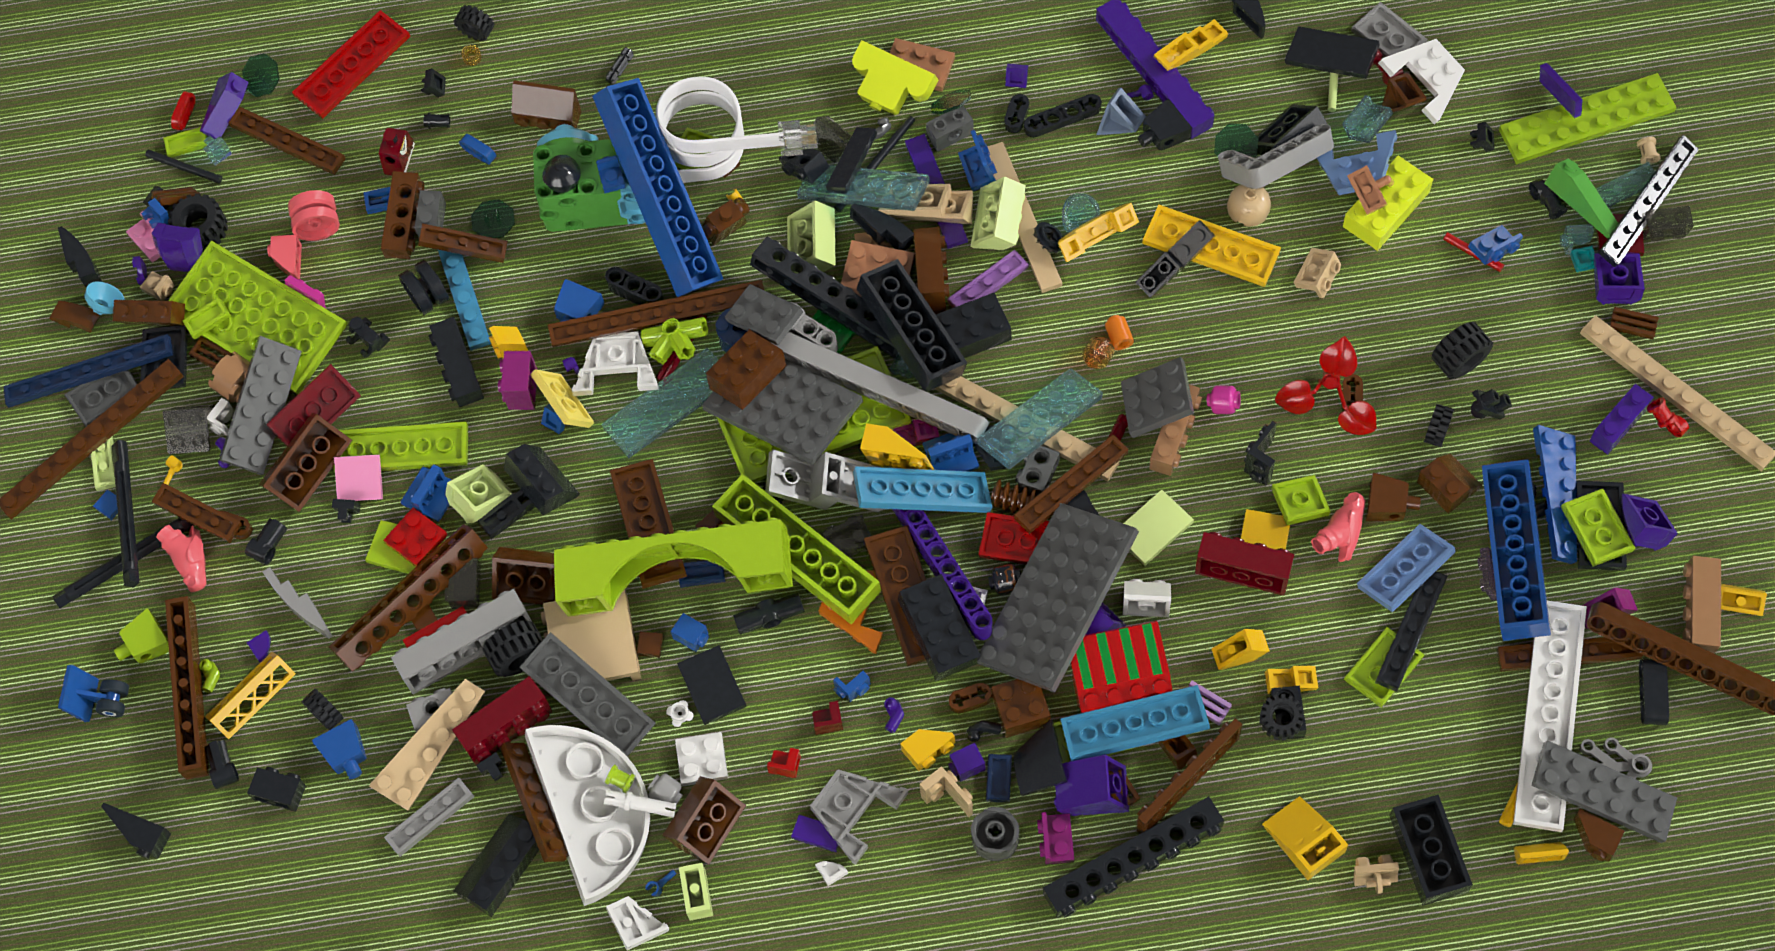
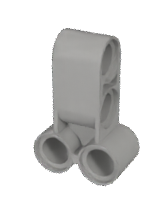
[789,302,838,353]

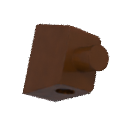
[1366,473,1421,521]

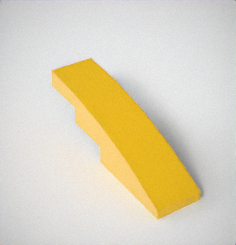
[1154,19,1228,71]

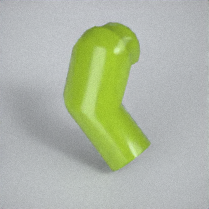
[199,659,220,694]

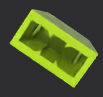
[113,608,169,664]

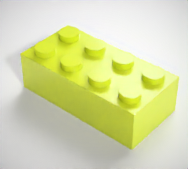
[1343,155,1433,251]

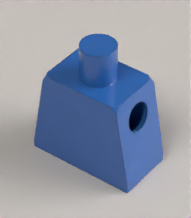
[554,279,605,322]
[312,719,367,779]

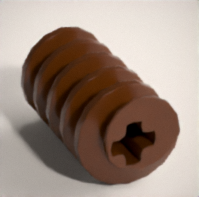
[991,479,1036,513]

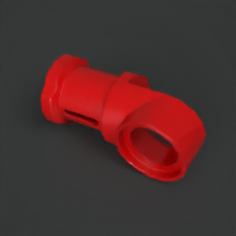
[1647,397,1689,438]

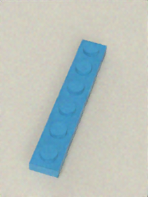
[438,250,491,351]

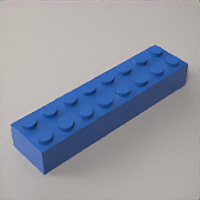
[1482,459,1551,641]

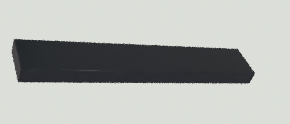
[1375,571,1448,692]

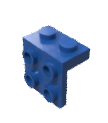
[958,130,997,192]

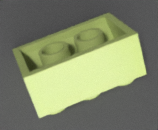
[970,177,1026,250]
[787,201,836,274]

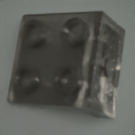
[163,404,215,454]

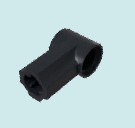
[245,518,287,565]
[205,740,239,789]

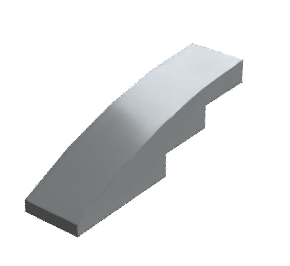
[262,567,333,639]

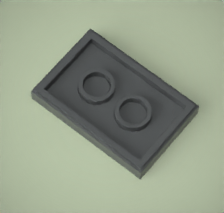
[65,370,137,427]

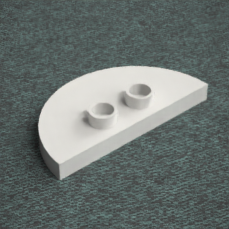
[525,725,650,906]

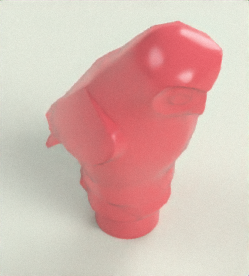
[1311,492,1365,562]
[156,525,207,592]

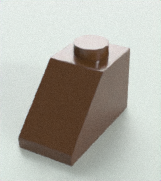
[1574,809,1625,862]

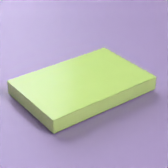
[1123,490,1194,566]

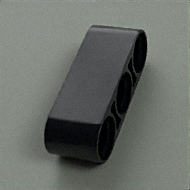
[605,267,664,305]
[1639,658,1669,725]

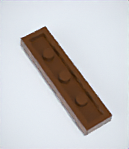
[418,223,508,263]
[151,483,242,543]

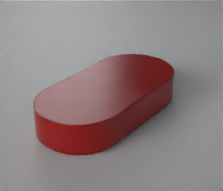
[171,91,196,131]

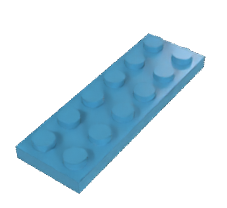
[853,466,992,513]
[1061,685,1210,761]

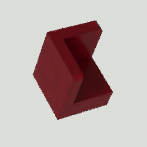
[812,701,843,735]

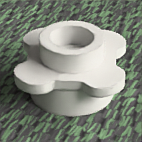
[666,700,694,727]

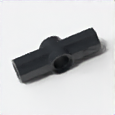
[733,592,805,635]

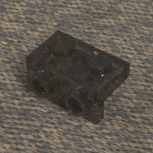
[1643,206,1694,242]

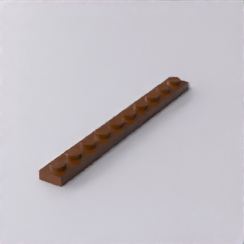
[548,279,764,347]
[0,359,184,520]

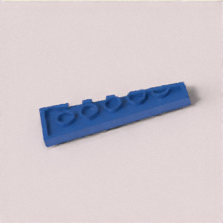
[1533,425,1577,564]

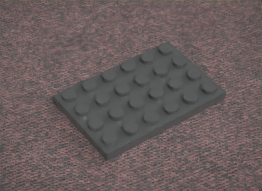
[702,359,863,465]

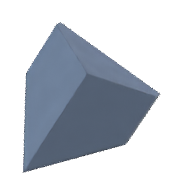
[1096,88,1146,135]

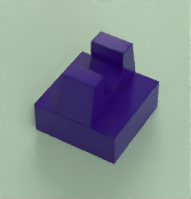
[1005,63,1028,88]

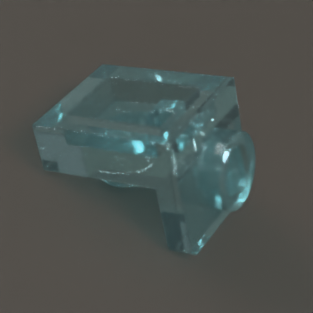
[1560,224,1594,255]

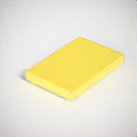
[530,369,594,428]

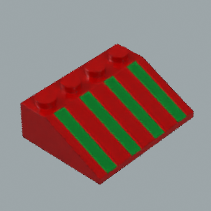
[1070,621,1173,713]

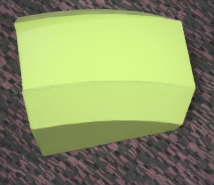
[445,464,512,523]

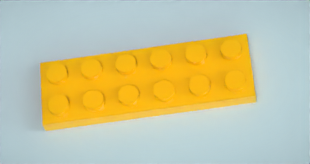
[1142,205,1281,287]

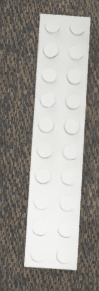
[1513,601,1587,832]

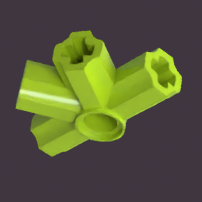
[641,317,709,365]

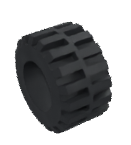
[168,193,228,252]
[1431,322,1493,379]
[483,621,543,677]

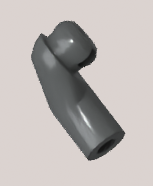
[875,117,891,140]

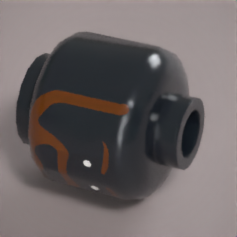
[988,564,1022,596]

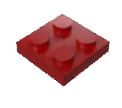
[383,507,448,567]

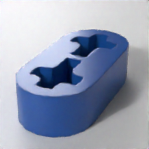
[459,134,497,165]

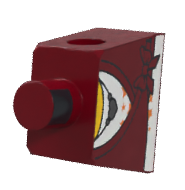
[379,128,415,175]

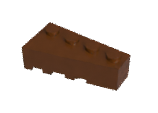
[914,227,950,315]

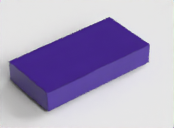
[791,815,839,852]

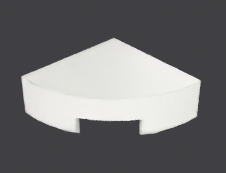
[815,861,848,886]

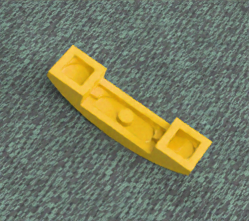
[1058,203,1139,262]

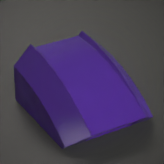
[152,223,203,272]
[1594,252,1645,305]
[1621,494,1678,551]

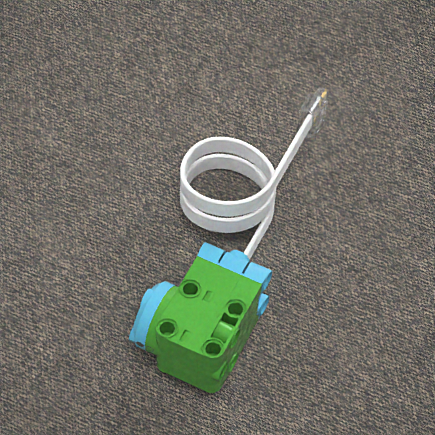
[533,77,818,232]

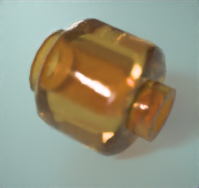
[1082,336,1115,369]

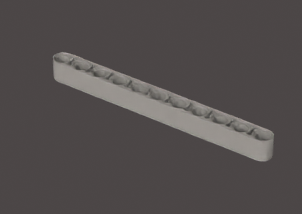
[772,332,989,444]

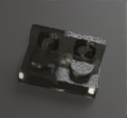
[822,515,872,557]

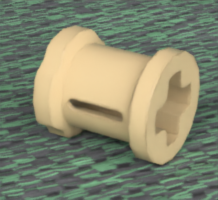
[1637,137,1661,165]

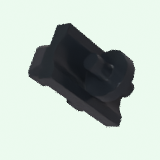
[1471,389,1512,420]

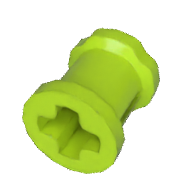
[605,764,636,793]

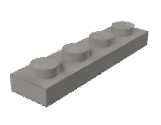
[384,778,474,857]

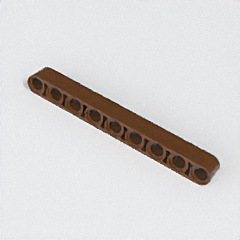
[1587,602,1775,715]

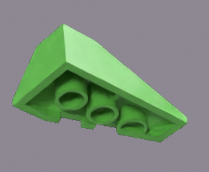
[1544,158,1618,239]

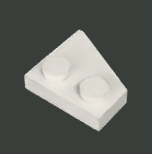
[606,896,669,951]

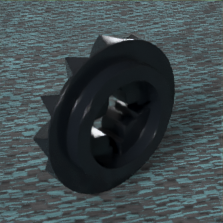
[1033,222,1063,253]

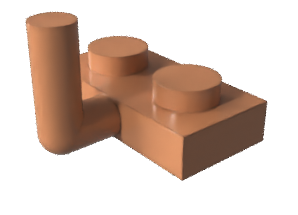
[1347,165,1394,215]

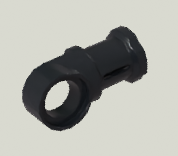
[1529,179,1568,220]

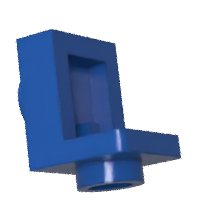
[833,671,871,702]

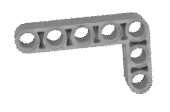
[1218,124,1334,189]

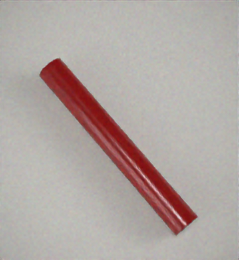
[1443,232,1505,272]

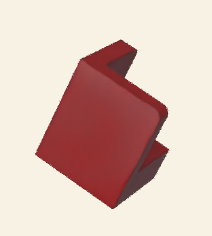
[767,748,801,778]

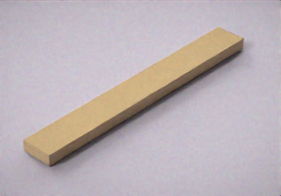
[988,142,1062,293]

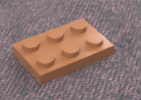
[890,38,955,92]

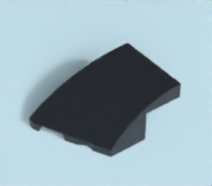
[1013,719,1067,796]

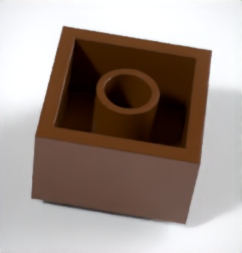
[991,679,1051,738]

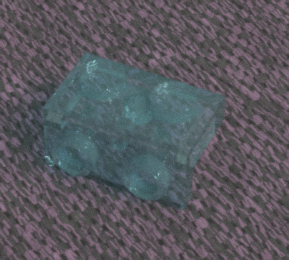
[1342,95,1393,143]

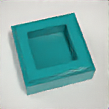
[1570,246,1595,272]

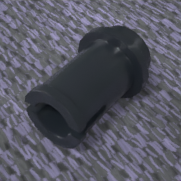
[423,112,450,129]

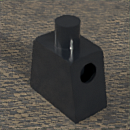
[1138,99,1192,151]

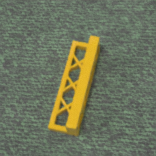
[205,652,296,739]

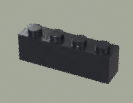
[428,317,484,407]

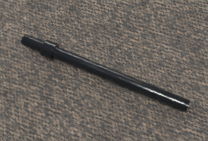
[834,115,915,212]

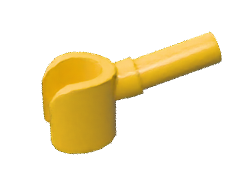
[163,455,183,485]

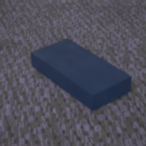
[679,560,726,588]
[986,754,1012,803]

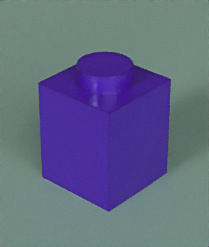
[948,743,986,782]

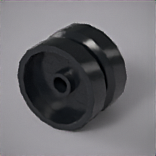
[398,259,450,316]

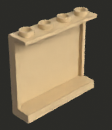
[541,590,641,681]

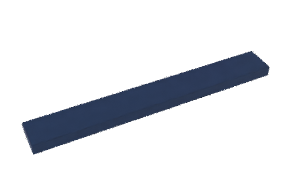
[3,334,173,408]

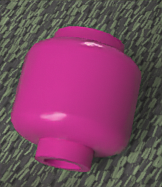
[1207,385,1241,414]

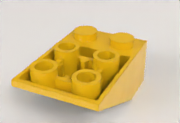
[860,423,934,470]
[1262,796,1348,880]

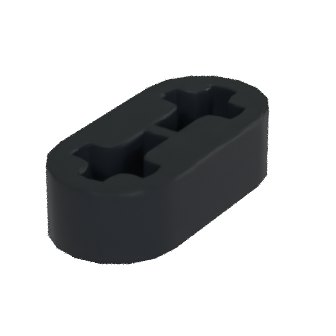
[1004,94,1029,133]

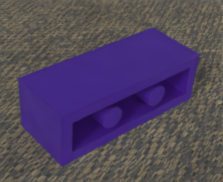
[1589,384,1654,455]

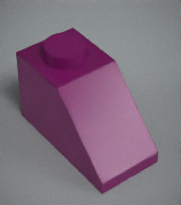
[1581,588,1638,629]

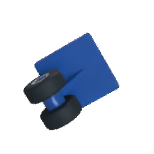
[58,665,129,722]

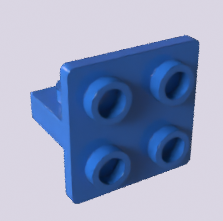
[923,433,979,472]
[401,464,451,522]

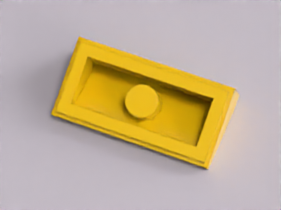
[1721,584,1767,616]
[1514,842,1569,864]

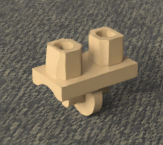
[1353,854,1399,894]

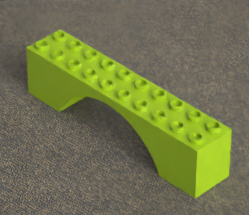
[554,518,793,617]

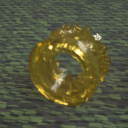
[461,45,482,66]

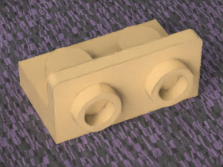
[1293,248,1341,298]

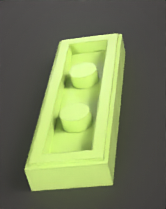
[91,436,115,491]

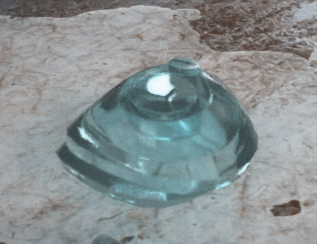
[1062,193,1100,233]

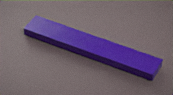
[905,134,968,249]

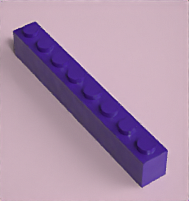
[1096,0,1215,139]

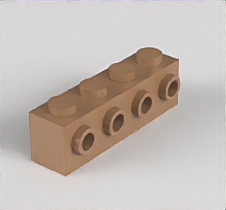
[1149,384,1202,476]
[1682,556,1721,653]

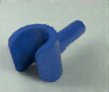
[645,870,676,897]

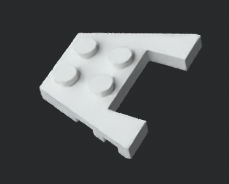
[1378,39,1465,124]
[572,331,659,396]

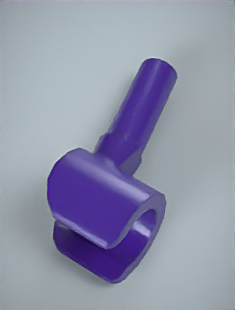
[1126,84,1154,101]
[562,357,580,375]

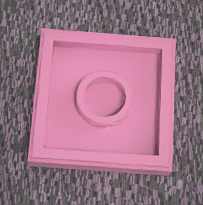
[334,454,383,501]

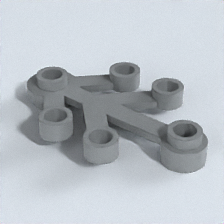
[1580,737,1652,779]

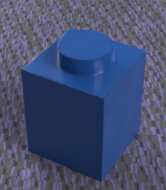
[671,613,709,652]

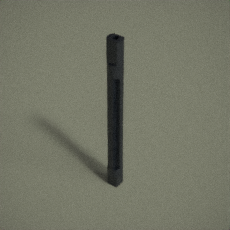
[112,440,140,588]
[52,517,195,608]

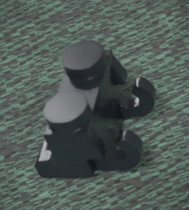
[346,317,390,358]

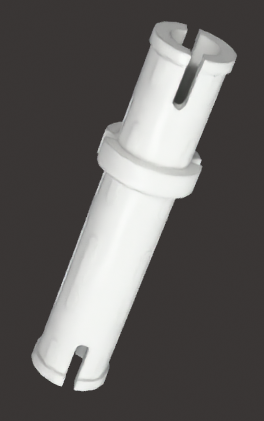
[604,789,677,818]

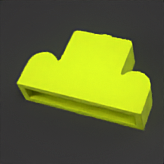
[852,40,939,115]

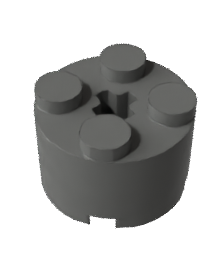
[971,807,1019,861]

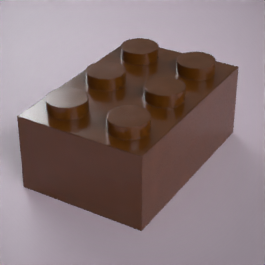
[706,329,786,410]

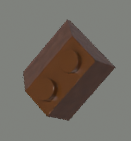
[1417,454,1482,514]

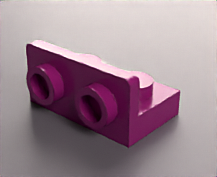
[1037,812,1074,864]

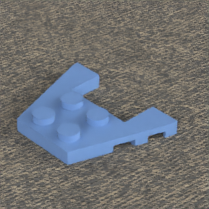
[1317,130,1397,195]

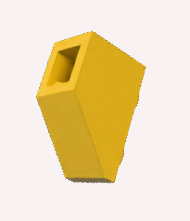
[488,326,528,359]
[900,729,955,771]

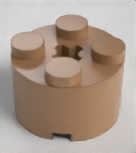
[208,352,250,403]

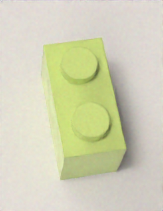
[679,863,713,921]

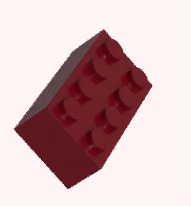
[1195,532,1295,596]
[452,676,553,765]

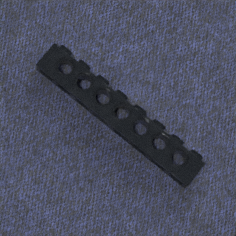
[750,236,899,359]
[1043,797,1224,918]

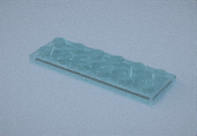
[797,165,930,211]
[602,348,718,459]
[977,368,1103,470]

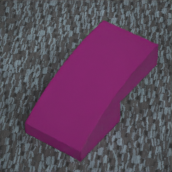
[892,419,939,446]

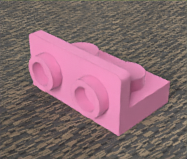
[126,211,161,263]

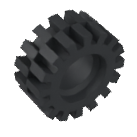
[453,5,495,42]
[1424,404,1454,447]
[301,688,344,730]
[1259,694,1304,740]

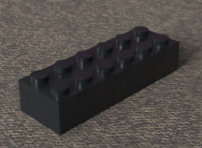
[856,259,967,392]

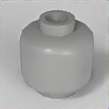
[646,774,683,803]

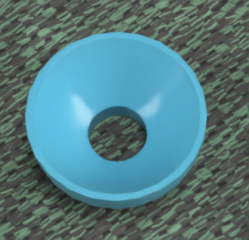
[84,282,125,315]

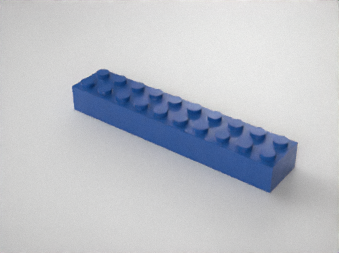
[592,78,724,297]

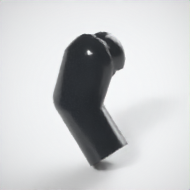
[967,720,1001,742]

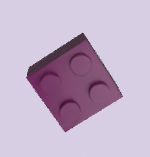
[498,351,538,410]

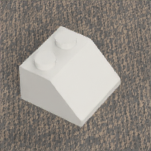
[1123,579,1171,617]

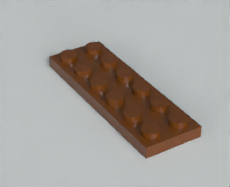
[610,459,687,589]
[864,526,926,667]
[1136,718,1243,834]

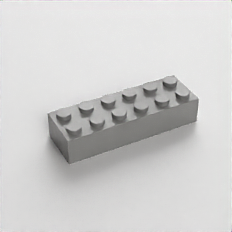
[391,589,532,695]

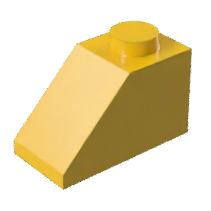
[1211,629,1270,670]

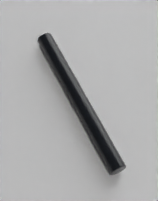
[145,149,223,184]

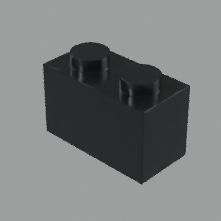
[247,767,306,812]

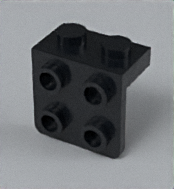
[1244,421,1277,486]

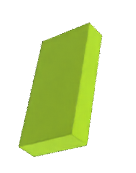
[163,127,210,158]
[182,297,231,339]

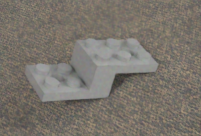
[765,450,882,512]

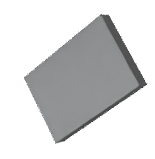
[1351,2,1428,58]

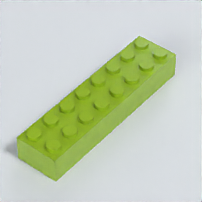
[712,474,881,624]

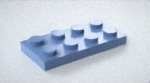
[1357,524,1455,612]

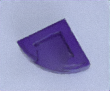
[132,256,147,286]
[247,630,271,662]

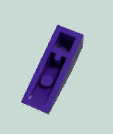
[200,72,248,141]

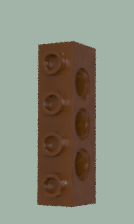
[381,171,425,259]

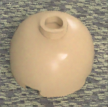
[1227,184,1271,227]

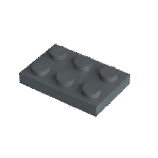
[725,284,803,346]

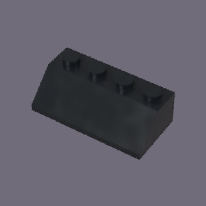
[453,814,539,917]

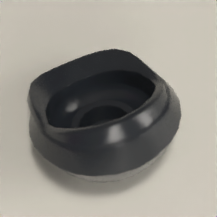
[542,155,581,193]

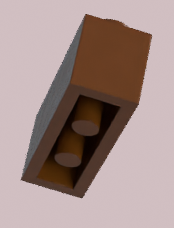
[113,300,185,325]

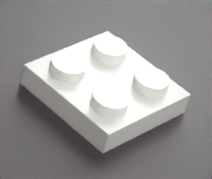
[675,732,728,786]

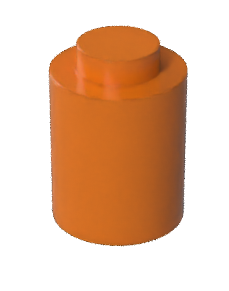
[1105,315,1134,350]

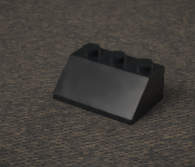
[1249,104,1328,155]
[504,444,580,516]

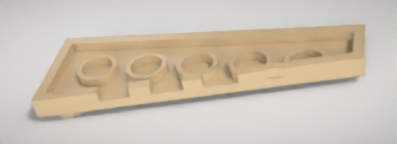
[369,679,486,811]

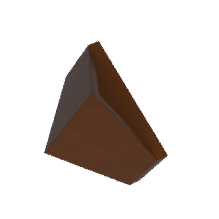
[1378,72,1427,118]

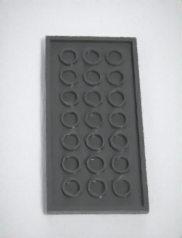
[977,503,1139,693]

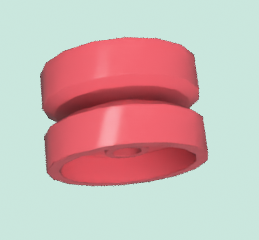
[288,190,340,241]

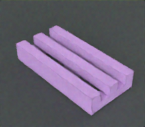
[1188,681,1232,725]

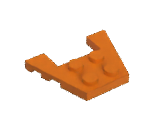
[818,570,883,654]

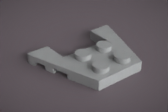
[810,770,909,865]

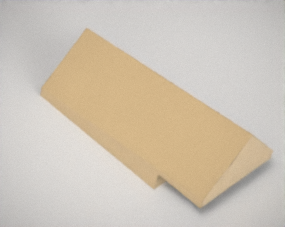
[878,184,973,224]

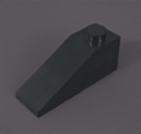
[101,803,171,859]

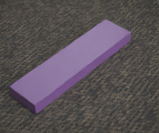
[947,249,1029,308]

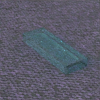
[1596,162,1655,208]

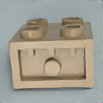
[919,766,973,817]

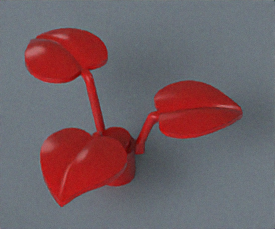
[1275,336,1377,435]

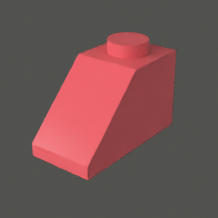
[267,235,302,279]

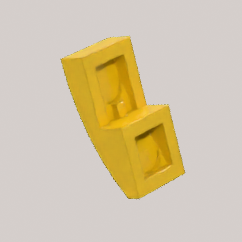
[1265,666,1318,694]

